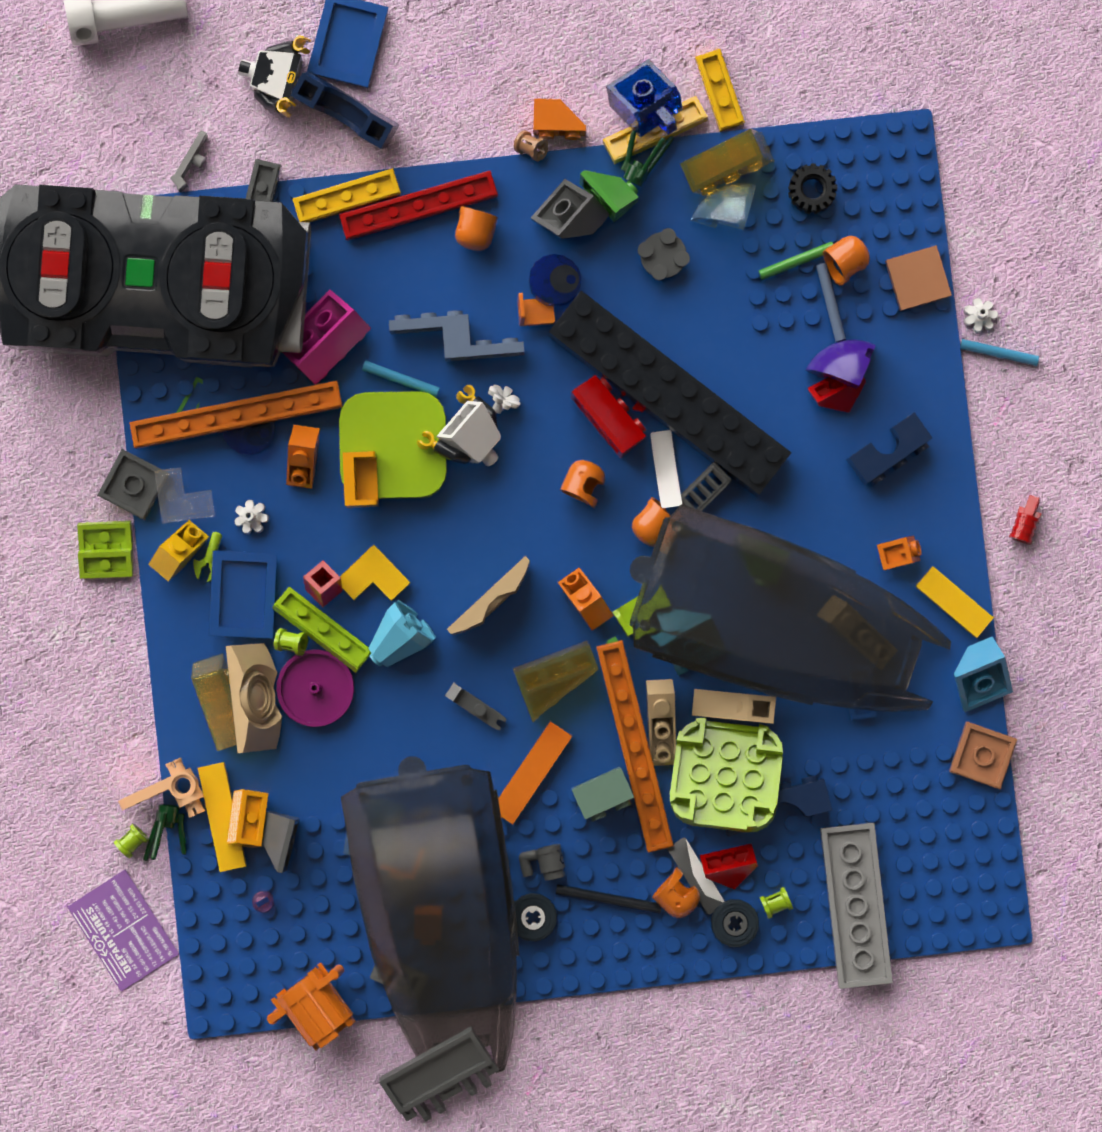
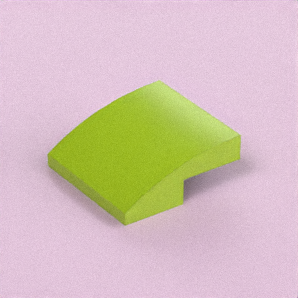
[77,521,133,579]

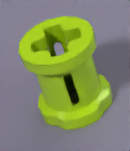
[274,628,308,656]
[113,823,149,859]
[759,887,793,919]

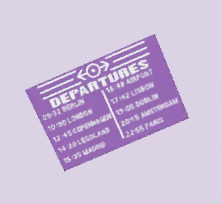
[67,869,179,992]

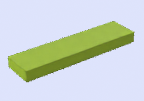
[272,586,371,673]

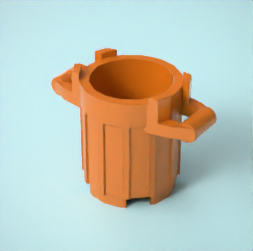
[267,962,356,1051]

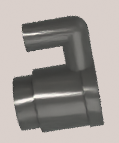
[519,844,566,881]

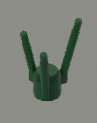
[621,130,674,187]
[143,804,187,861]

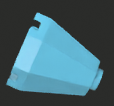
[369,600,436,667]

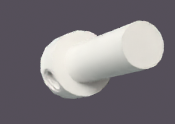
[64,0,188,47]

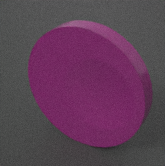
[277,650,354,727]

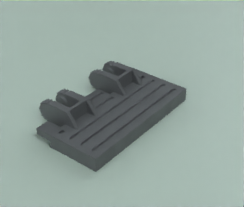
[379,1026,499,1122]

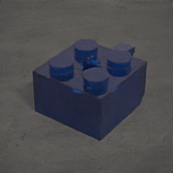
[606,59,683,138]

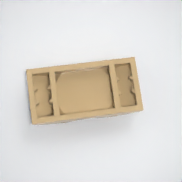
[447,556,530,635]
[226,643,282,753]

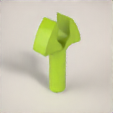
[193,532,222,582]

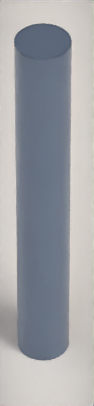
[816,263,846,342]

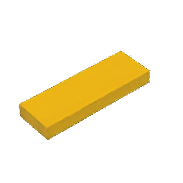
[695,49,745,132]
[915,566,994,638]

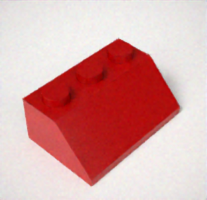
[571,375,646,458]

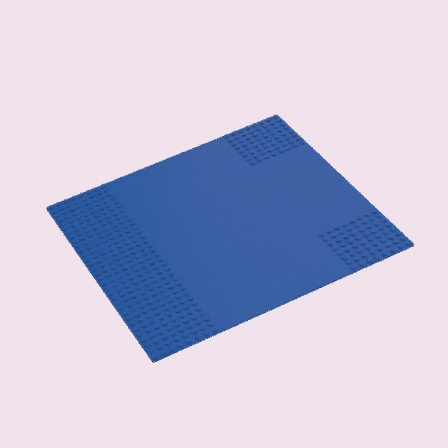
[116,109,1033,1039]

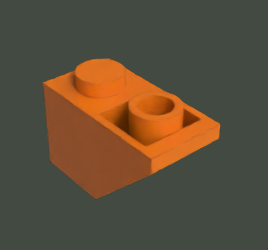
[533,98,586,140]
[286,425,320,489]
[558,568,614,631]

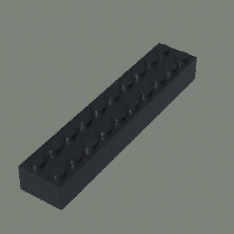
[549,291,792,497]

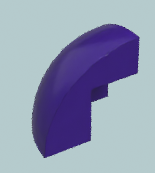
[805,340,875,389]

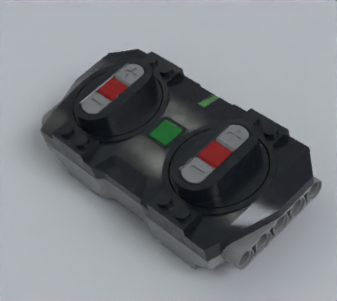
[0,184,311,367]

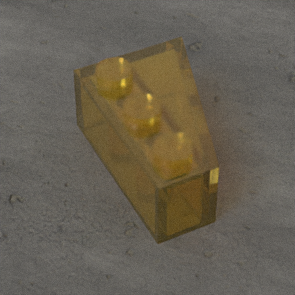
[680,129,774,196]
[513,641,599,722]
[191,653,237,751]

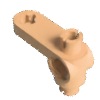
[118,758,205,818]

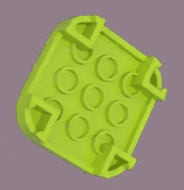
[339,391,447,499]
[669,718,783,832]

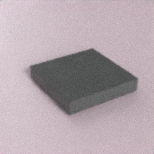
[97,449,169,520]

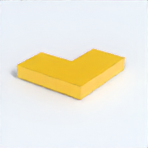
[340,545,410,601]

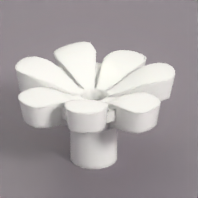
[963,298,998,333]
[488,385,521,414]
[235,500,269,534]

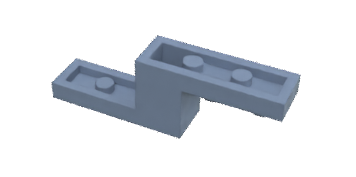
[389,311,525,362]

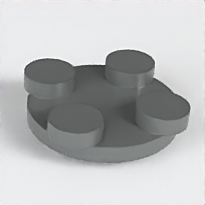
[638,228,690,281]

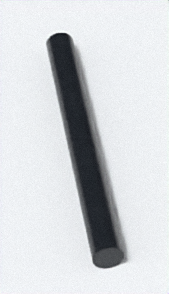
[555,884,662,914]

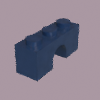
[846,412,932,486]

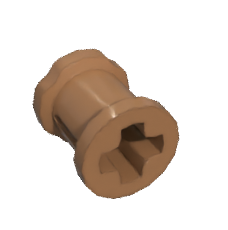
[514,130,548,161]

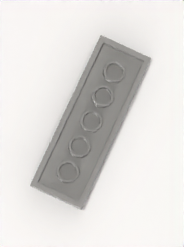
[820,822,893,989]

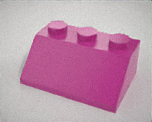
[282,290,371,385]

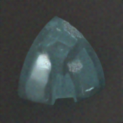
[691,183,756,230]

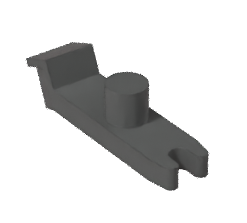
[445,683,506,730]

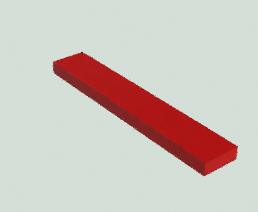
[339,170,498,241]

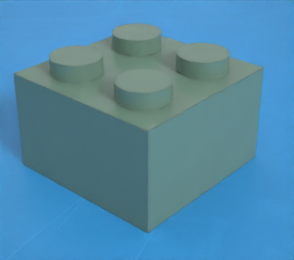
[571,767,634,822]

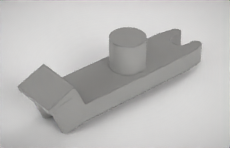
[170,130,208,192]

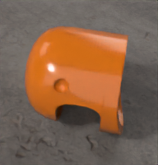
[455,206,498,251]
[823,236,870,285]
[560,460,605,509]
[632,497,679,547]
[652,867,700,918]

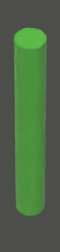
[758,241,833,280]

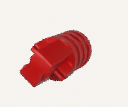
[1009,495,1042,545]

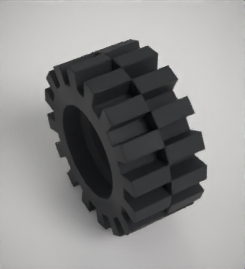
[788,163,837,214]

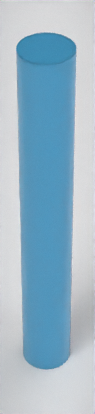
[960,339,1039,366]
[362,361,440,397]

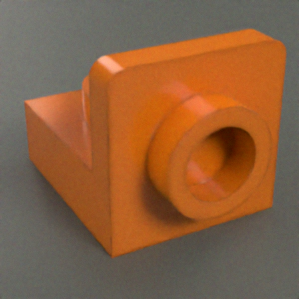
[877,535,922,570]

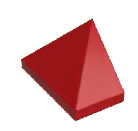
[807,377,866,413]
[700,843,758,889]

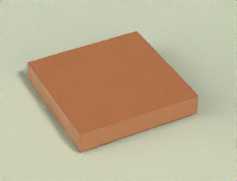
[885,245,952,311]
[949,721,1017,789]

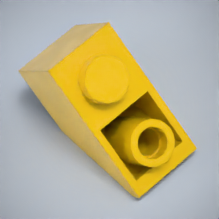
[148,520,209,582]

